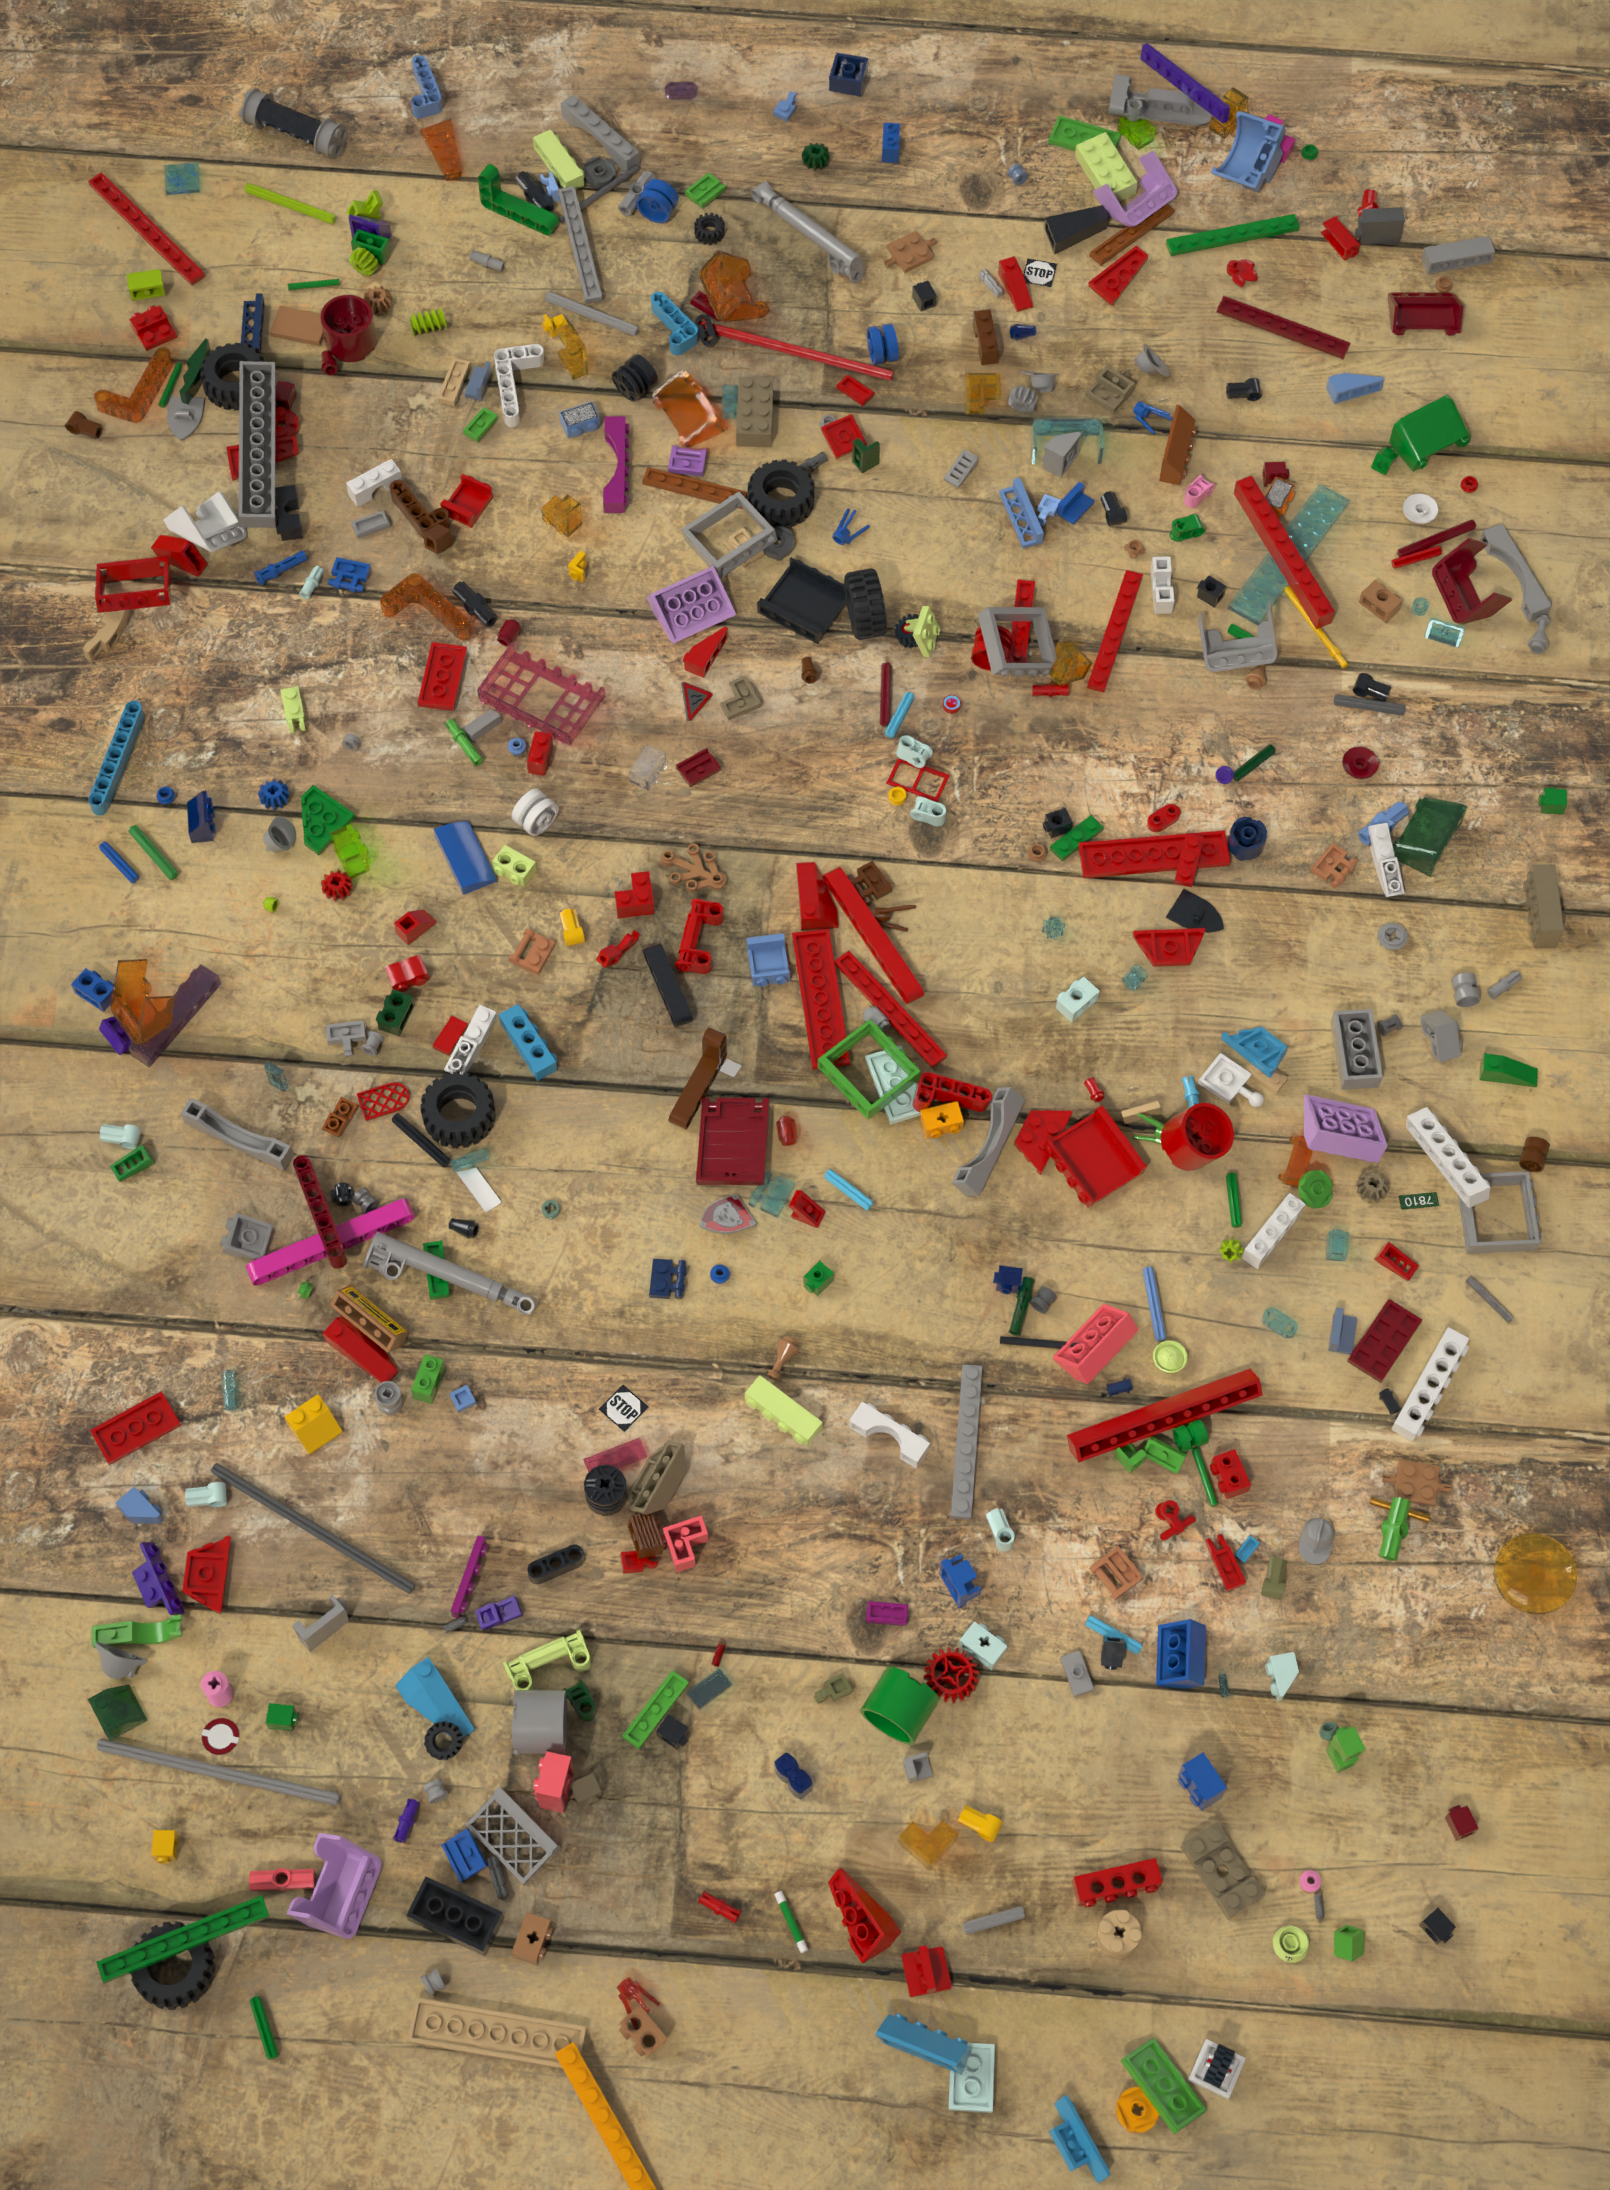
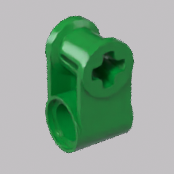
[1170,514,1205,542]

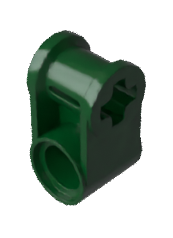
[563,1679,597,1722]

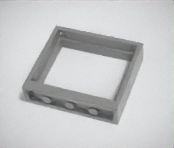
[681,492,777,579]
[978,607,1059,677]
[1458,1172,1542,1254]

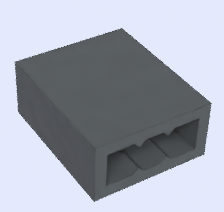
[1355,207,1405,245]

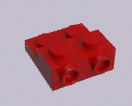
[129,305,177,351]

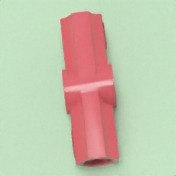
[249,1868,316,1892]

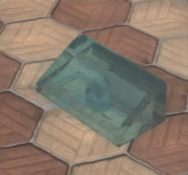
[1425,617,1465,647]

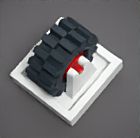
[1188,2039,1246,2100]

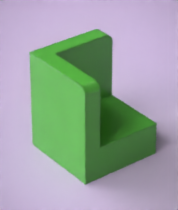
[1114,1444,1147,1473]
[1334,1924,1364,1961]

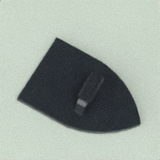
[1166,889,1224,933]

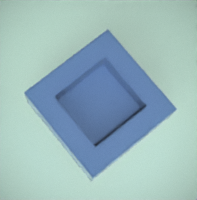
[449,1385,476,1413]

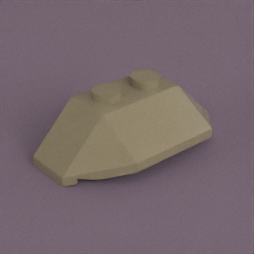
[629,1440,685,1515]

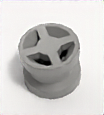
[423,1779,449,1804]
[421,1969,446,1996]

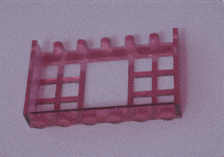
[477,642,605,746]

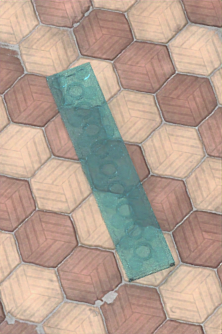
[1228,484,1350,626]

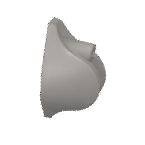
[95,1642,148,1679]

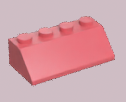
[1052,1304,1139,1384]

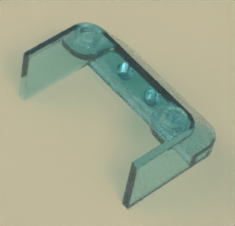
[1030,417,1104,464]

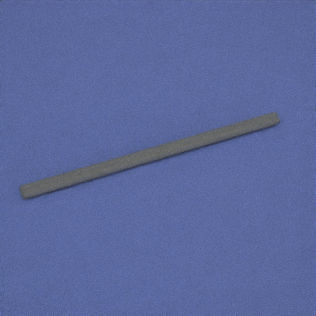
[211,1463,415,1594]

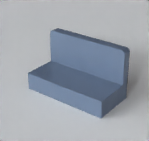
[465,361,492,401]
[1328,1307,1357,1355]

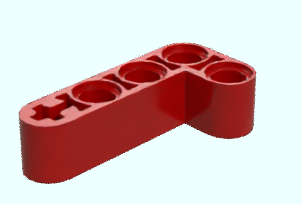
[913,1072,992,1112]

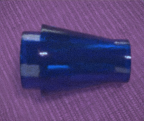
[1010,323,1036,341]

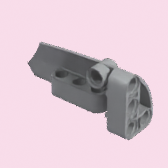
[1108,74,1216,126]

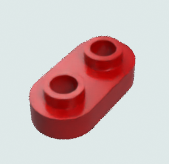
[1147,804,1181,832]

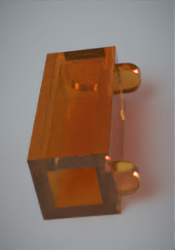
[1278,1136,1313,1188]

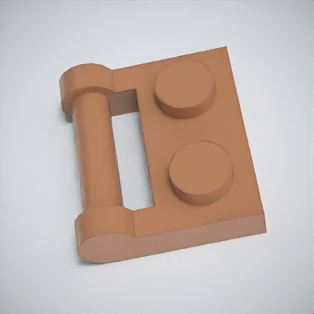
[508,929,556,975]
[1089,1546,1144,1601]

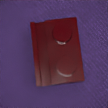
[676,748,721,788]

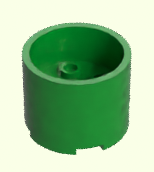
[860,1666,940,1745]

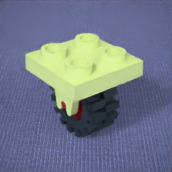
[894,606,940,657]

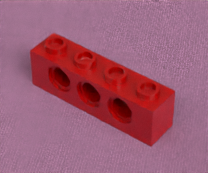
[1072,1858,1163,1908]

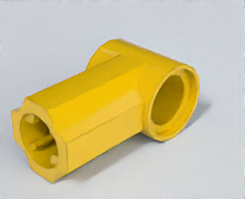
[560,908,585,947]
[958,1805,1003,1842]

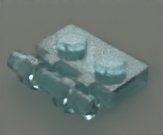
[748,1171,795,1218]

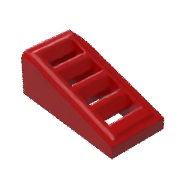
[1374,1242,1419,1281]

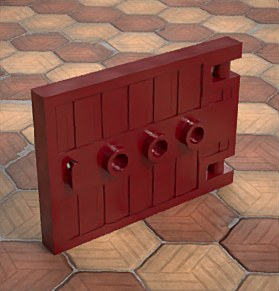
[696,1098,770,1186]

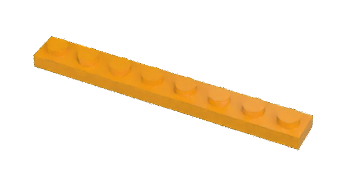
[554,2042,656,2190]

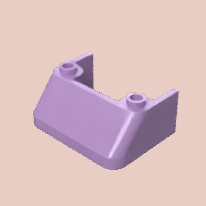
[1093,150,1177,227]

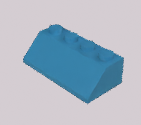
[875,2013,971,2075]

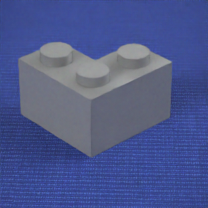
[1420,1010,1462,1062]

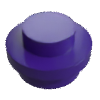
[1215,766,1234,784]

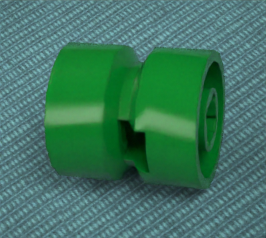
[1172,1419,1209,1453]

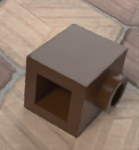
[423,524,453,554]

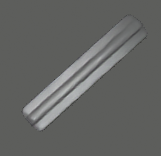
[963,1906,1025,1934]

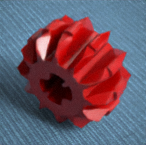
[321,869,353,902]

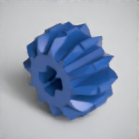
[258,778,290,811]

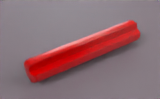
[1391,546,1442,569]

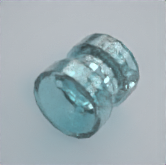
[1122,964,1148,991]

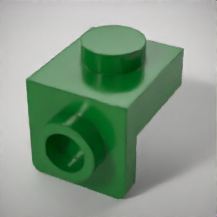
[1371,447,1399,475]

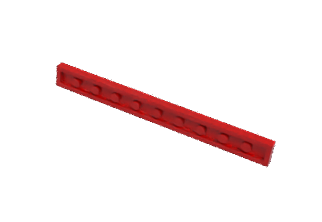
[88,172,205,286]

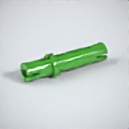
[445,718,484,766]

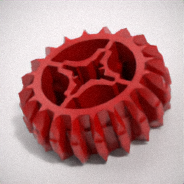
[923,1647,979,1704]

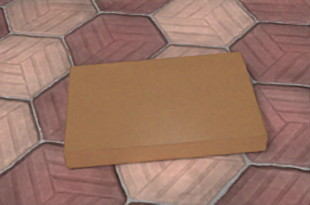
[270,306,324,346]

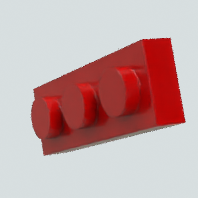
[1174,833,1204,888]

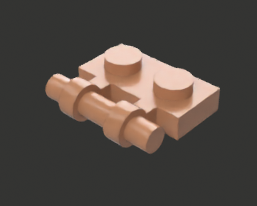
[1310,843,1358,889]

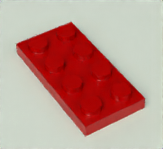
[417,642,468,711]
[90,1391,181,1465]

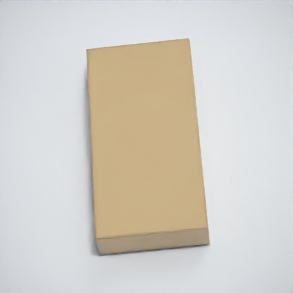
[1121,1101,1162,1124]

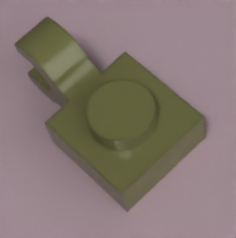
[814,1673,852,1704]

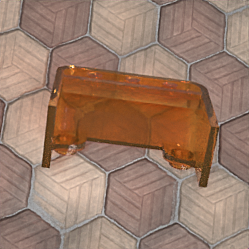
[111,959,175,1045]

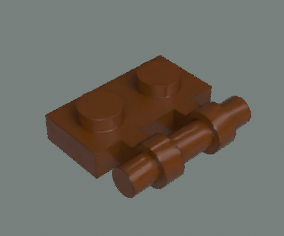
[847,861,893,906]

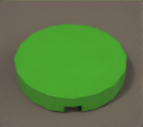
[1298,1170,1333,1209]

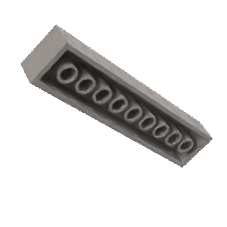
[239,361,276,528]

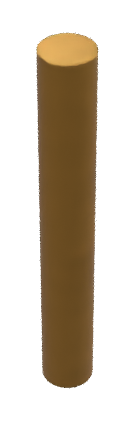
[1369,1496,1430,1523]

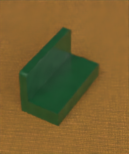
[852,438,880,474]

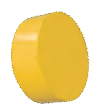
[888,787,907,806]

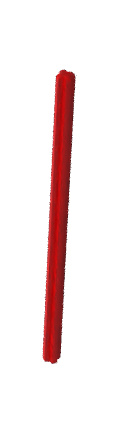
[699,320,893,381]

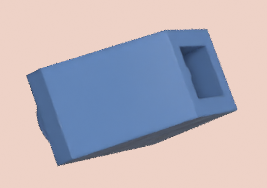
[115,1487,163,1524]

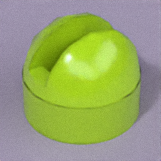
[263,897,279,913]

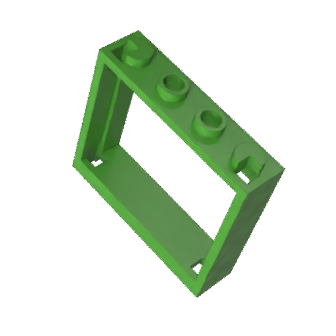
[818,1019,921,1120]

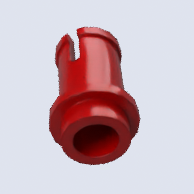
[1084,1077,1104,1103]

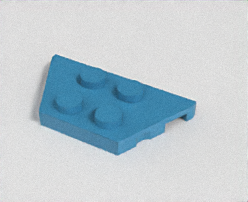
[1221,1027,1287,1078]

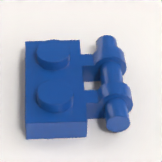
[328,557,371,593]

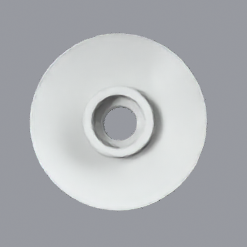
[1403,494,1438,524]

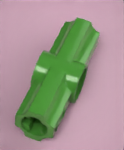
[1379,1497,1411,1561]

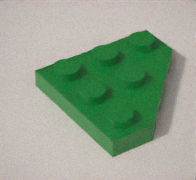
[301,785,355,855]

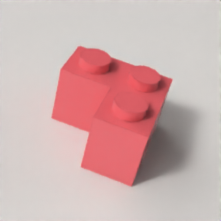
[663,1515,708,1573]

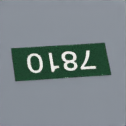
[1398,1192,1439,1210]

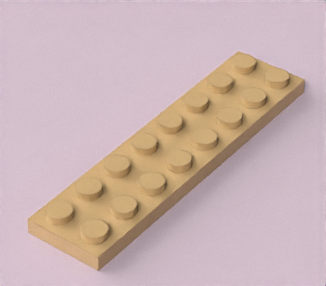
[407,1998,587,2069]

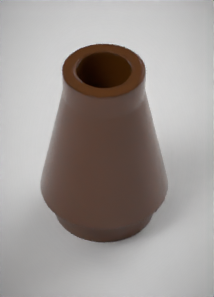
[801,657,819,684]

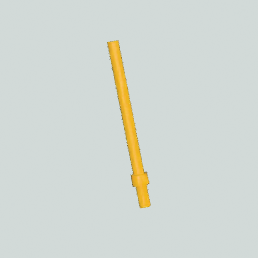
[1283,586,1348,669]

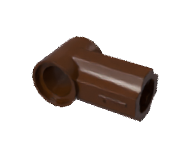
[65,411,103,439]

